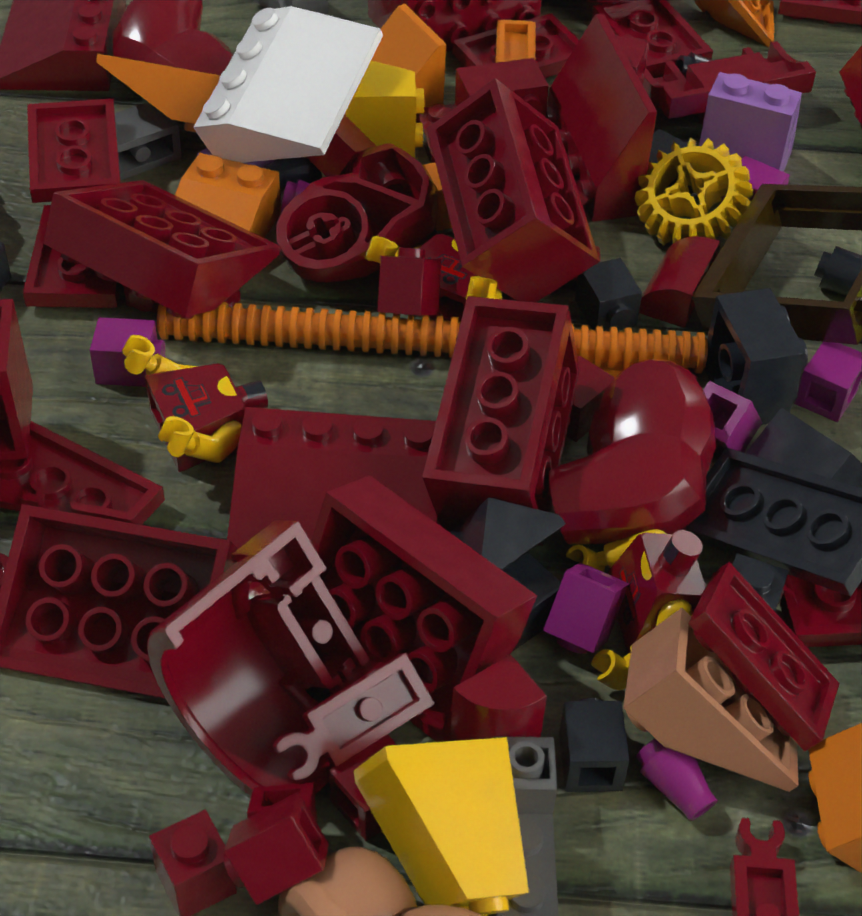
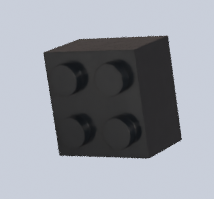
[705,288,808,425]

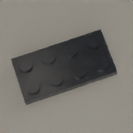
[683,448,862,596]

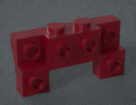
[643,41,816,125]

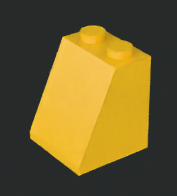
[345,61,424,158]
[354,737,529,916]

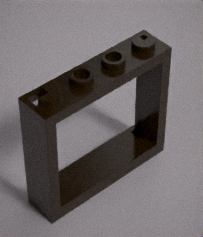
[692,184,862,345]

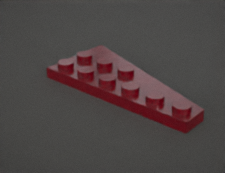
[0,421,165,525]

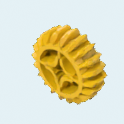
[635,137,753,246]

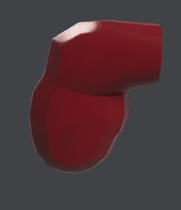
[113,0,233,75]
[276,143,438,283]
[549,359,716,544]

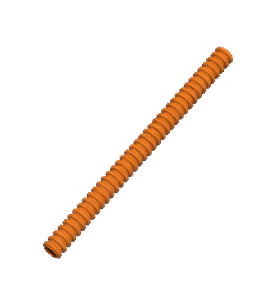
[157,302,708,374]

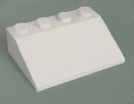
[193,6,383,163]

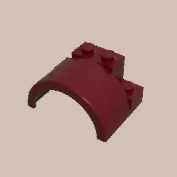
[147,520,384,797]

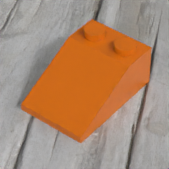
[96,54,221,133]
[175,153,281,238]

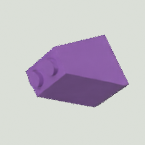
[699,72,802,172]

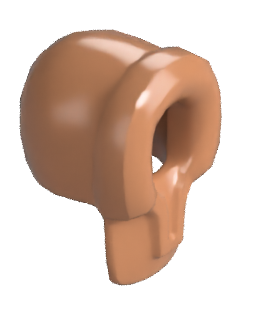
[278,847,418,916]

